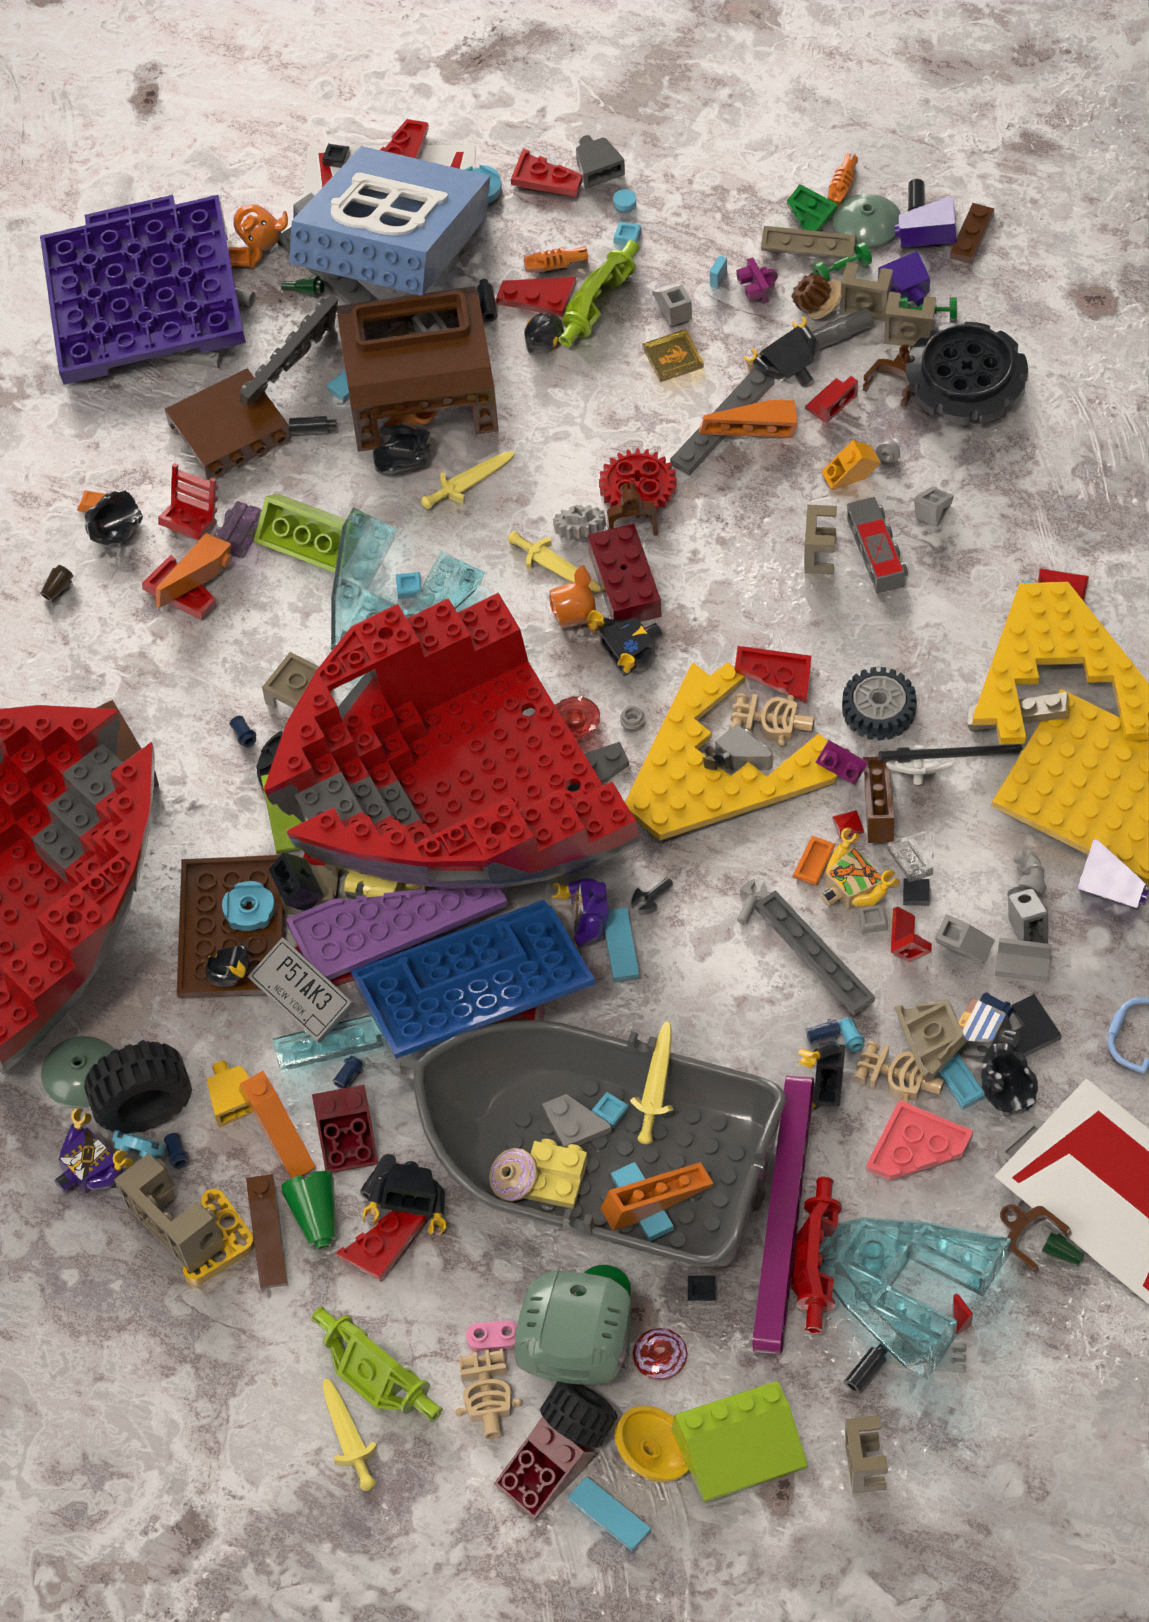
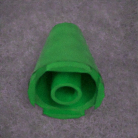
[281,1171,336,1250]

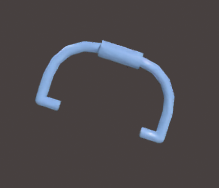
[1107,997,1149,1074]

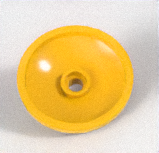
[615,1406,689,1483]

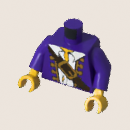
[552,878,609,948]
[54,1108,133,1193]

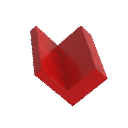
[805,376,858,424]

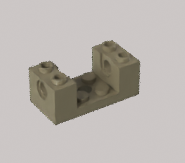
[114,1153,225,1273]

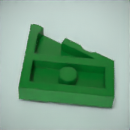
[787,184,838,232]

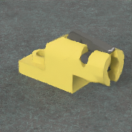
[344,871,429,899]

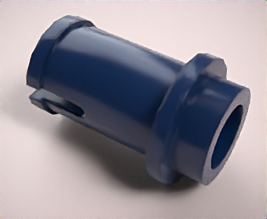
[229,715,256,747]
[979,992,1014,1018]
[805,1019,841,1045]
[332,1056,363,1089]
[164,1133,190,1168]

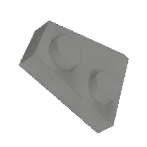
[542,1094,611,1148]

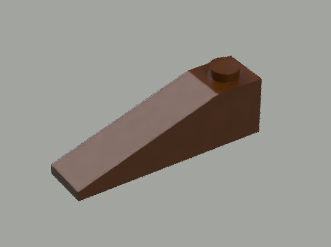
[863,757,894,844]
[246,1174,288,1289]

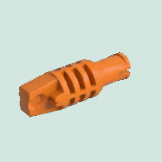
[827,153,858,206]
[523,246,589,273]

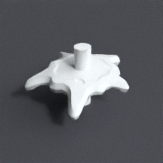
[886,745,954,785]

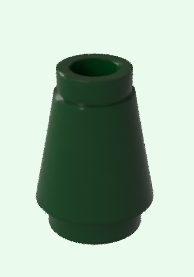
[1041,1232,1085,1267]

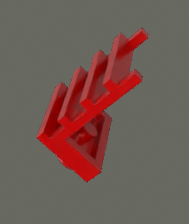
[158,463,219,540]

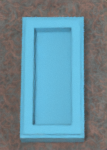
[938,1053,986,1110]

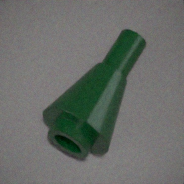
[281,275,324,298]

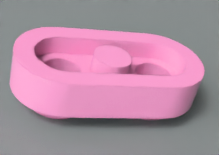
[466,1320,517,1353]

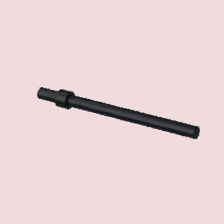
[878,744,1023,763]

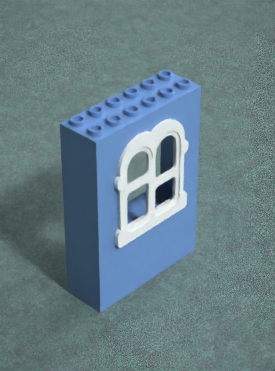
[289,146,490,295]

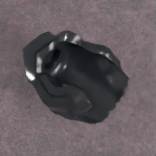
[373,425,431,475]
[85,490,143,545]
[981,1043,1038,1115]

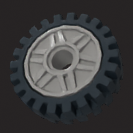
[842,667,917,741]

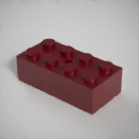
[587,524,662,622]

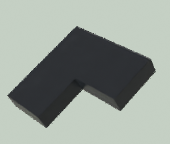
[1011,994,1062,1056]

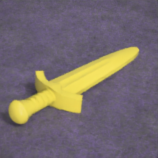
[421,451,514,509]
[508,531,601,594]
[630,1022,673,1145]
[323,1379,377,1491]

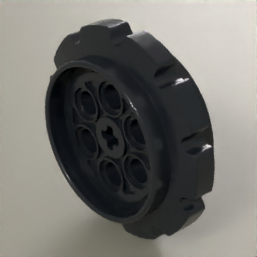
[906,322,1028,425]

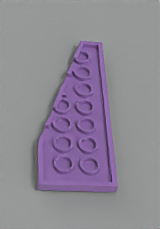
[286,887,508,980]

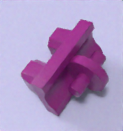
[736,257,778,304]
[815,740,868,785]

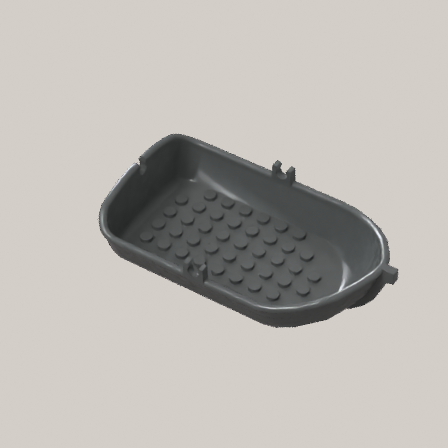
[399,1020,786,1268]

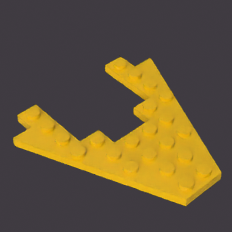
[972,582,1149,744]
[625,662,838,841]

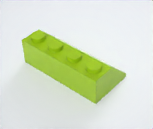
[253,494,363,574]

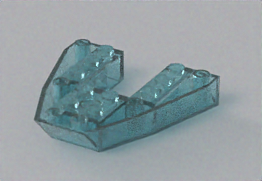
[331,507,485,650]
[818,1217,1011,1379]

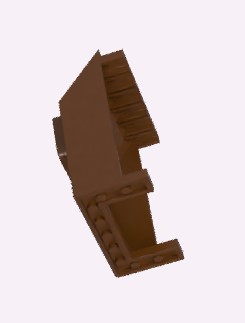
[337,286,499,452]

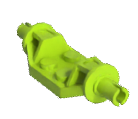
[558,240,640,347]
[311,1306,443,1422]

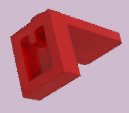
[890,906,932,962]

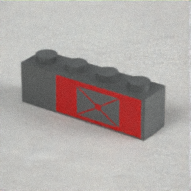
[846,497,908,594]

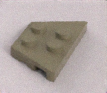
[894,999,967,1083]

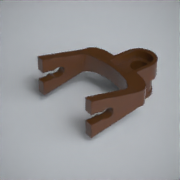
[863,344,914,407]
[607,483,658,536]
[1000,1204,1072,1274]

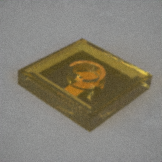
[642,329,704,383]

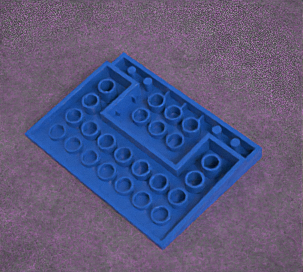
[351,899,596,1059]

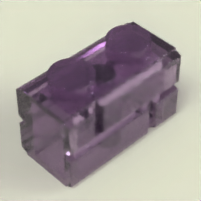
[214,501,262,559]

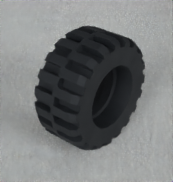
[84,1041,192,1134]

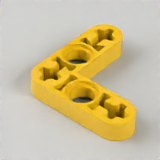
[183,1189,255,1285]

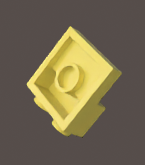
[524,1139,587,1209]

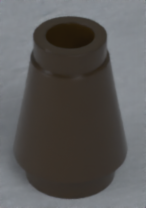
[40,564,74,602]

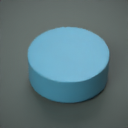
[613,189,636,212]

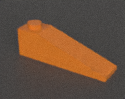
[699,399,798,438]
[155,533,232,608]
[239,1071,316,1178]
[600,1162,714,1231]

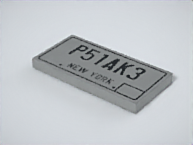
[248,938,355,1043]

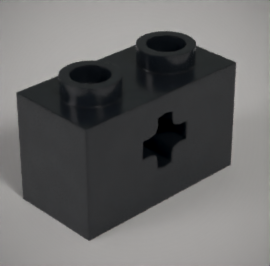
[269,852,324,911]

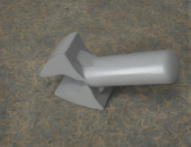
[737,879,767,924]

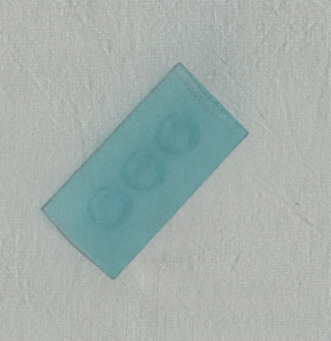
[273,1014,384,1071]

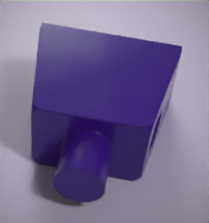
[878,251,930,307]

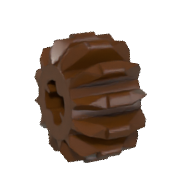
[791,272,832,314]

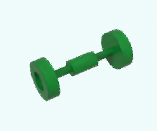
[812,242,872,282]
[900,297,957,321]

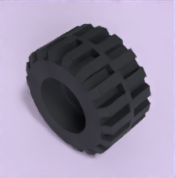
[540,1382,618,1448]

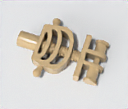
[729,693,814,746]
[853,1041,945,1104]
[455,1349,523,1439]

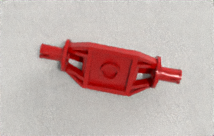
[791,1176,842,1334]

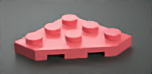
[866,1100,973,1181]

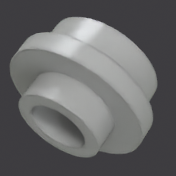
[876,440,900,463]
[620,706,645,730]

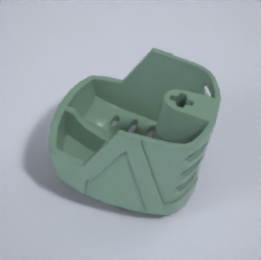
[515,1270,631,1385]

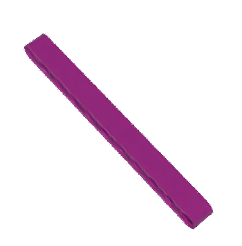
[753,1075,814,1354]

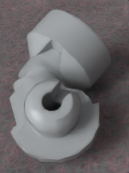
[1013,849,1047,897]

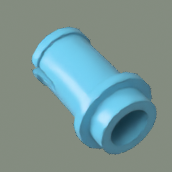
[838,1017,865,1052]

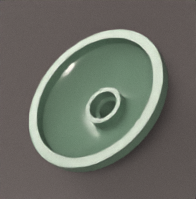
[833,194,901,249]
[41,1036,114,1108]

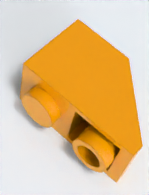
[821,440,881,490]

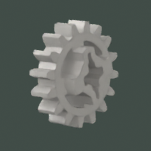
[553,505,606,539]

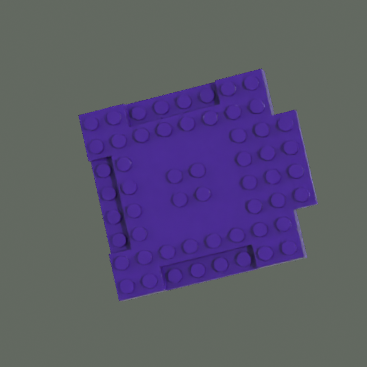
[40,194,246,385]

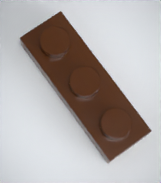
[950,203,994,265]

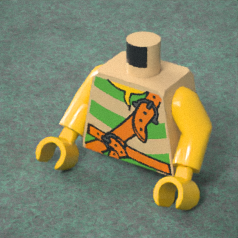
[820,827,900,910]

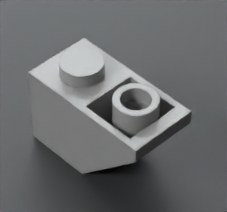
[652,283,692,326]
[715,724,773,770]
[935,914,995,964]

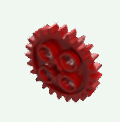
[599,448,677,518]

